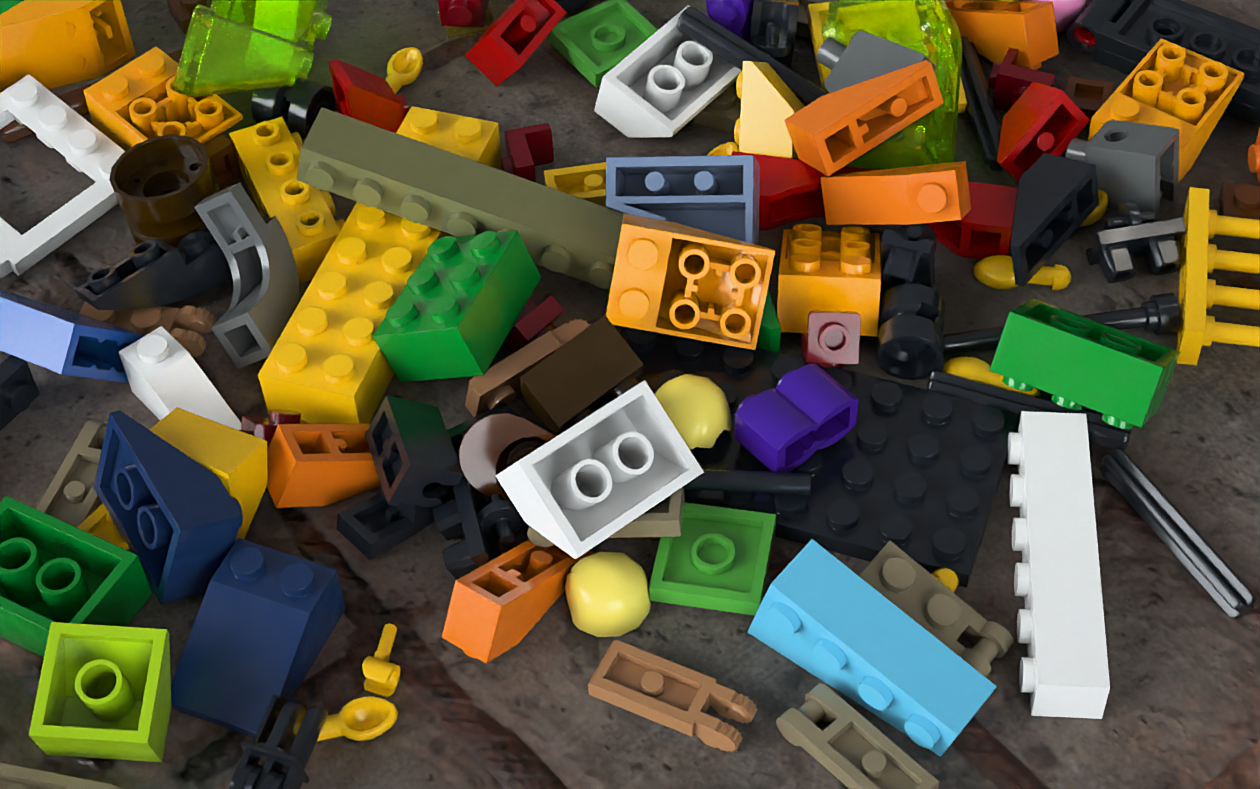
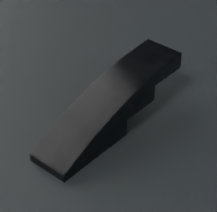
[336,403,521,560]

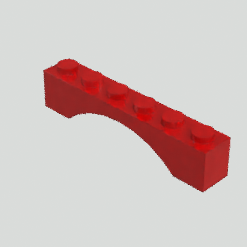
[731,151,1018,259]

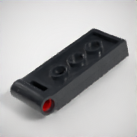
[1067,0,1260,126]

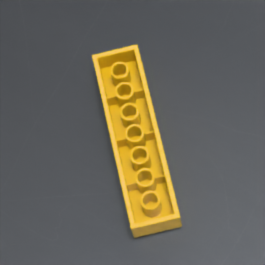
[258,106,502,424]

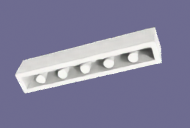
[1007,411,1110,719]

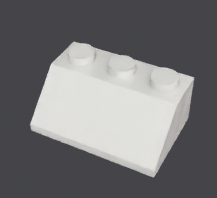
[594,5,741,138]
[496,380,704,559]

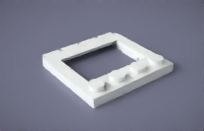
[0,74,126,278]

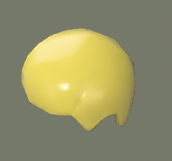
[654,374,732,450]
[565,552,651,637]

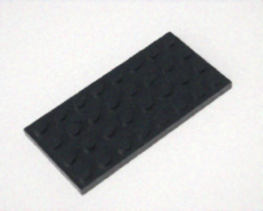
[595,327,1019,588]

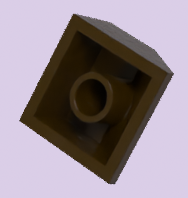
[520,315,644,436]

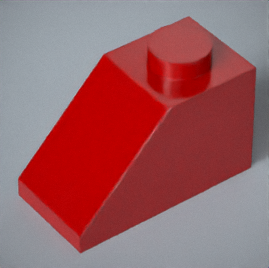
[465,0,567,87]
[328,59,409,133]
[997,81,1090,184]

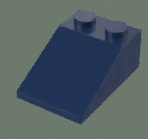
[93,411,243,605]
[171,538,346,738]

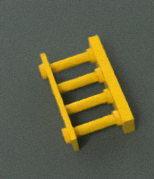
[1176,187,1260,366]

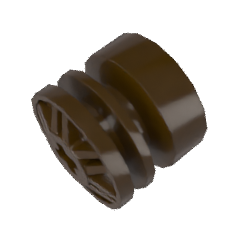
[109,134,221,248]

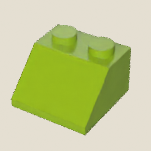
[29,622,171,763]

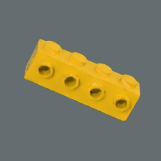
[229,116,345,284]

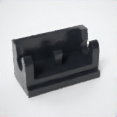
[365,395,464,507]

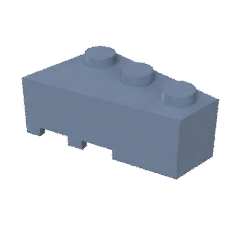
[606,155,760,245]

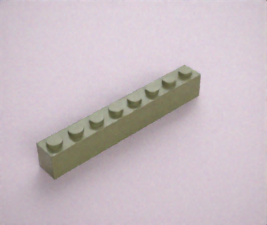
[297,107,623,290]

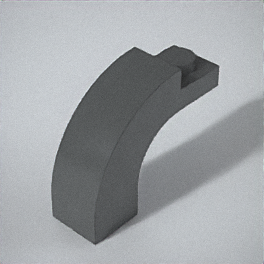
[194,182,300,369]

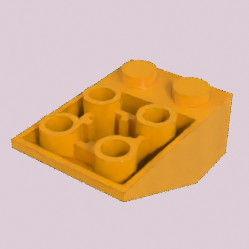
[0,0,136,93]
[1088,38,1245,183]
[83,46,243,151]
[605,213,775,350]
[777,224,881,337]

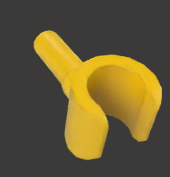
[362,624,401,698]

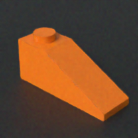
[942,0,1059,70]
[784,60,944,176]
[820,161,971,225]
[267,424,381,508]
[442,540,594,664]

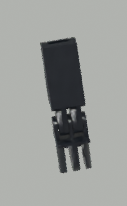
[229,694,328,789]

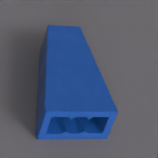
[0,289,145,383]

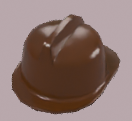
[459,413,556,500]

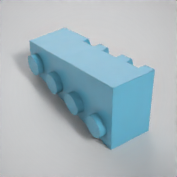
[747,539,997,757]

